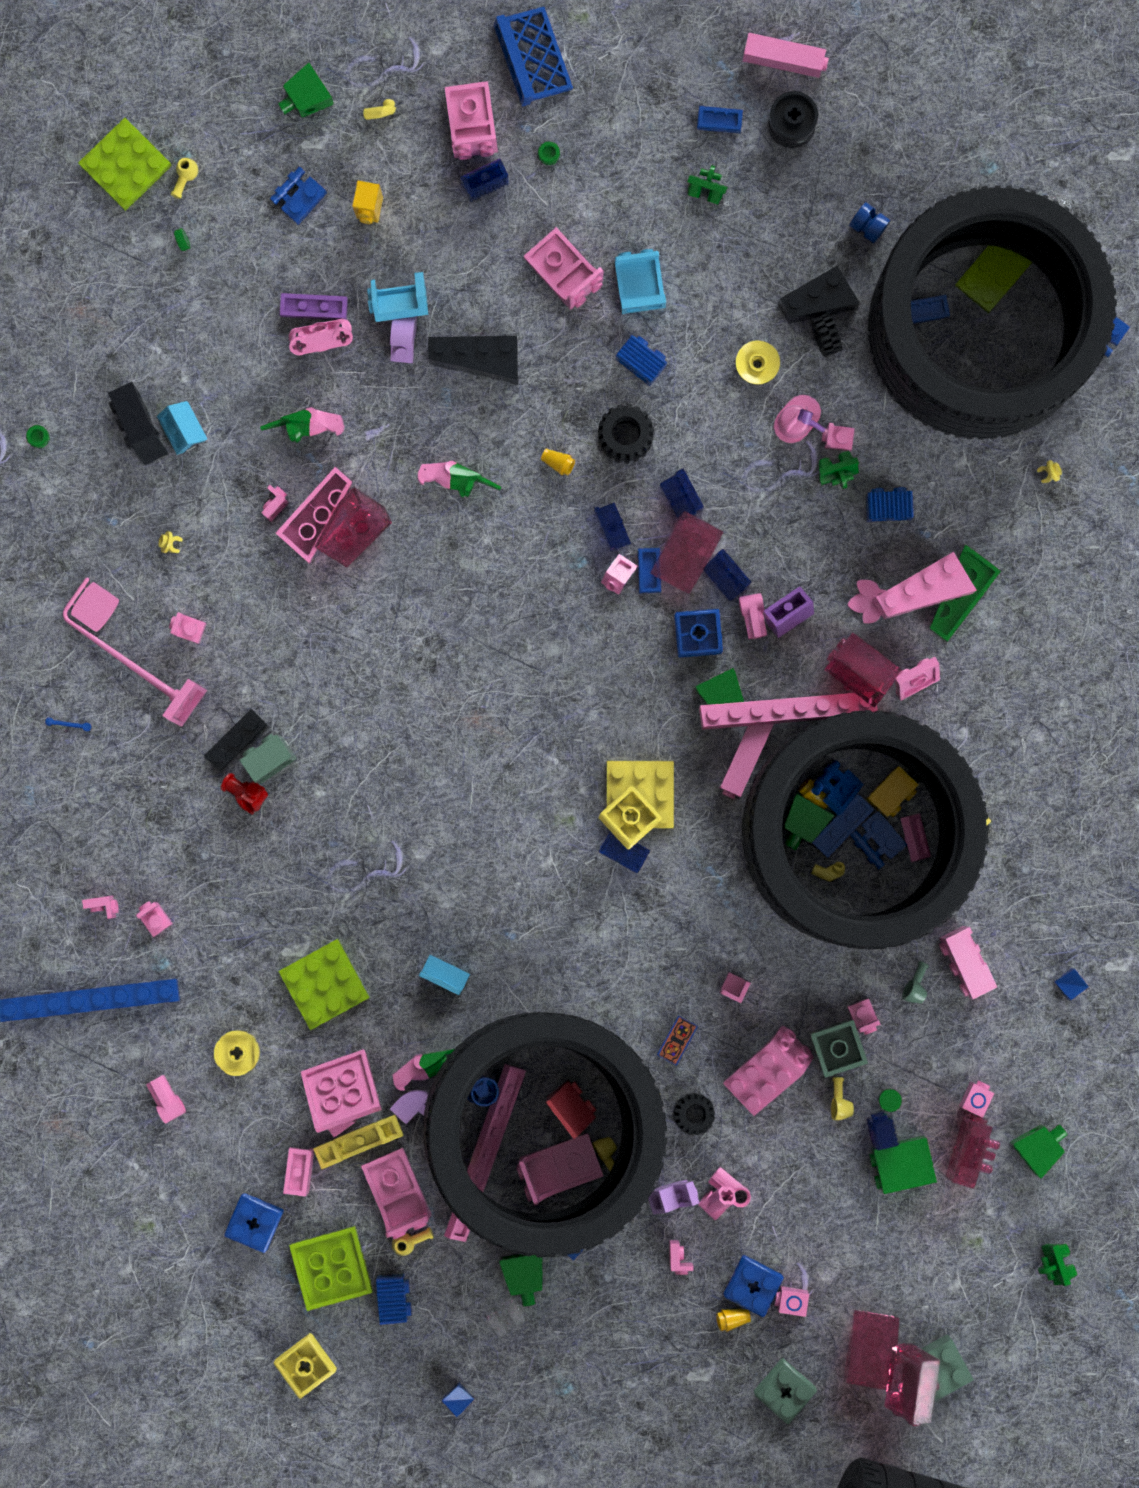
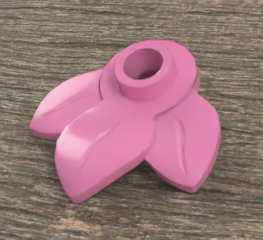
[847,580,886,624]

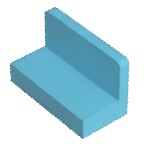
[157,401,207,455]
[419,955,470,995]

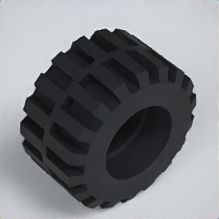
[598,404,654,464]

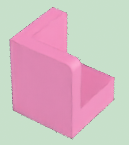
[719,972,751,1003]

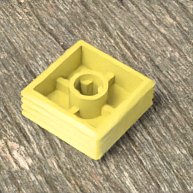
[599,786,662,849]
[274,1333,337,1399]

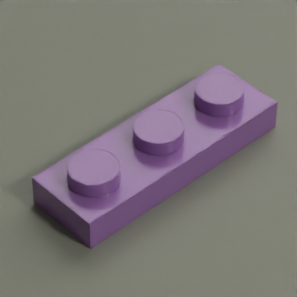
[280,293,348,320]

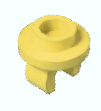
[1037,460,1062,483]
[158,531,183,553]

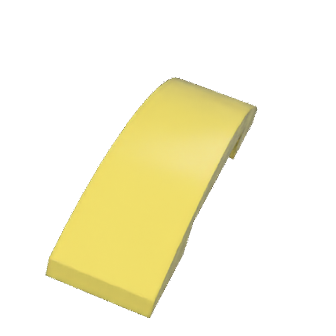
[313,1115,404,1169]

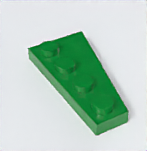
[929,544,1001,643]

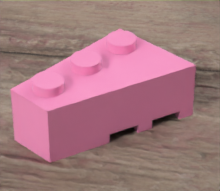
[938,926,997,999]

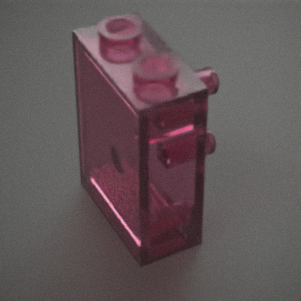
[824,632,902,708]
[945,1114,1000,1189]
[884,1343,940,1426]

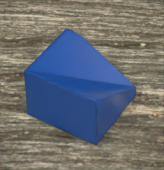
[1054,968,1089,1000]
[442,1382,474,1417]

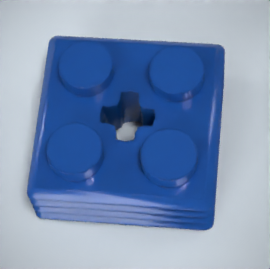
[674,609,723,658]
[224,1193,284,1253]
[723,1255,784,1317]

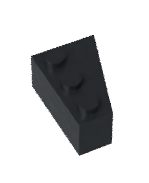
[778,266,860,324]
[108,382,168,465]

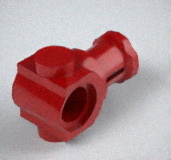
[220,773,268,815]

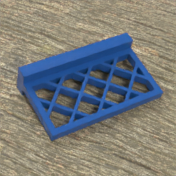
[493,7,573,107]

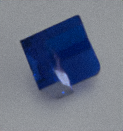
[660,468,704,522]
[594,502,631,552]
[702,549,752,601]
[599,831,651,873]

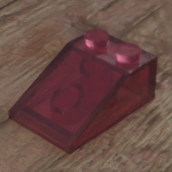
[315,487,392,567]
[650,511,723,594]
[844,1310,900,1391]

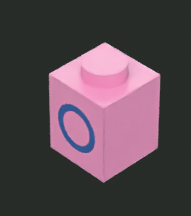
[959,1080,994,1118]
[774,1286,809,1317]

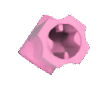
[739,593,767,640]
[146,1075,186,1124]
[708,1167,751,1208]
[698,1186,736,1220]

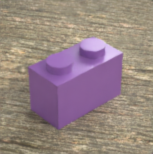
[764,586,814,638]

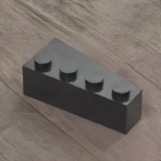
[428,336,518,385]

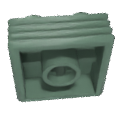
[754,1358,817,1424]

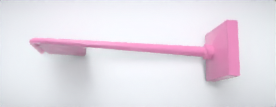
[63,578,207,727]

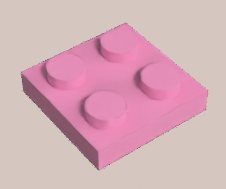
[895,657,940,701]

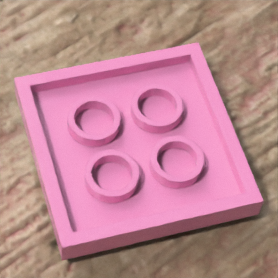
[301,1049,382,1133]

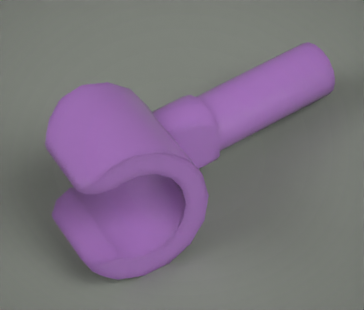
[798,409,826,433]

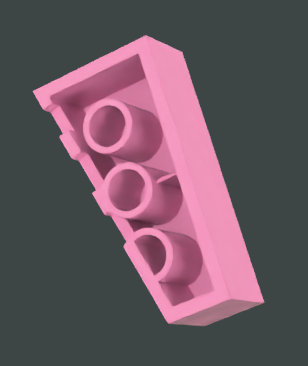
[276,467,352,564]
[873,552,977,619]

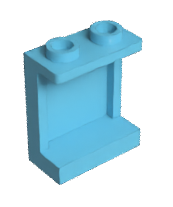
[614,249,666,314]
[367,272,429,322]

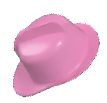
[774,395,821,443]

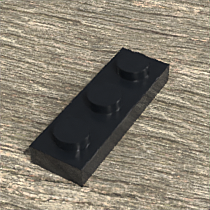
[204,709,268,772]

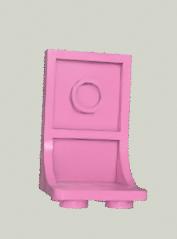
[445,81,498,160]
[523,227,604,310]
[723,1026,814,1116]
[517,1133,603,1206]
[361,1147,431,1240]

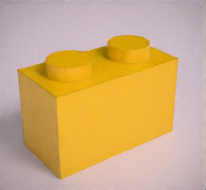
[352,180,383,224]
[866,766,918,818]

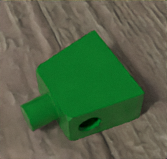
[277,63,334,118]
[694,668,744,705]
[783,794,834,851]
[1010,1124,1068,1179]
[499,1254,543,1307]

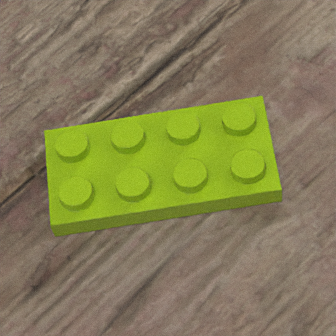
[955,246,1032,314]

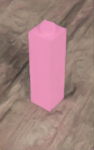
[743,33,829,78]
[719,724,774,799]

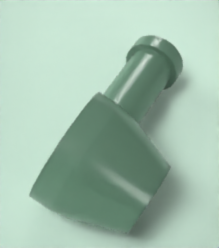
[902,961,929,1004]

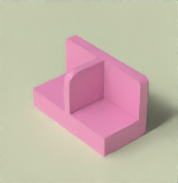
[283,1147,314,1196]

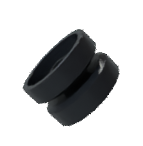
[768,91,819,148]

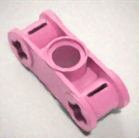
[289,319,353,355]

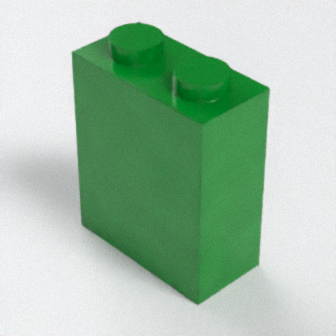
[869,1135,937,1194]

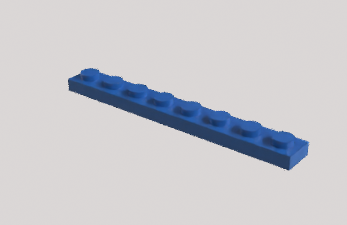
[0,978,180,1022]

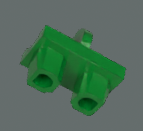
[687,165,728,205]
[819,451,859,489]
[1038,1244,1078,1286]

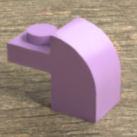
[390,316,417,363]
[390,1090,429,1124]
[648,1180,699,1214]

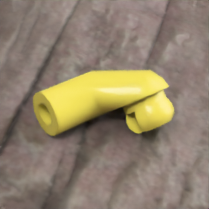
[363,99,396,120]
[811,862,845,882]

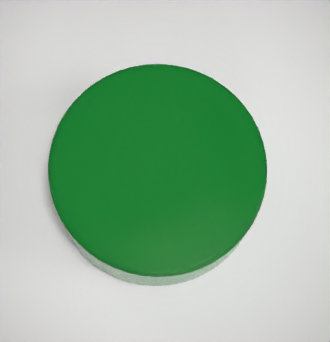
[538,141,560,165]
[174,228,191,251]
[26,425,50,448]
[878,1089,902,1112]

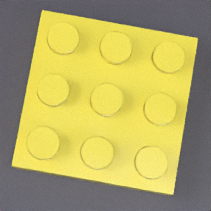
[607,761,674,828]

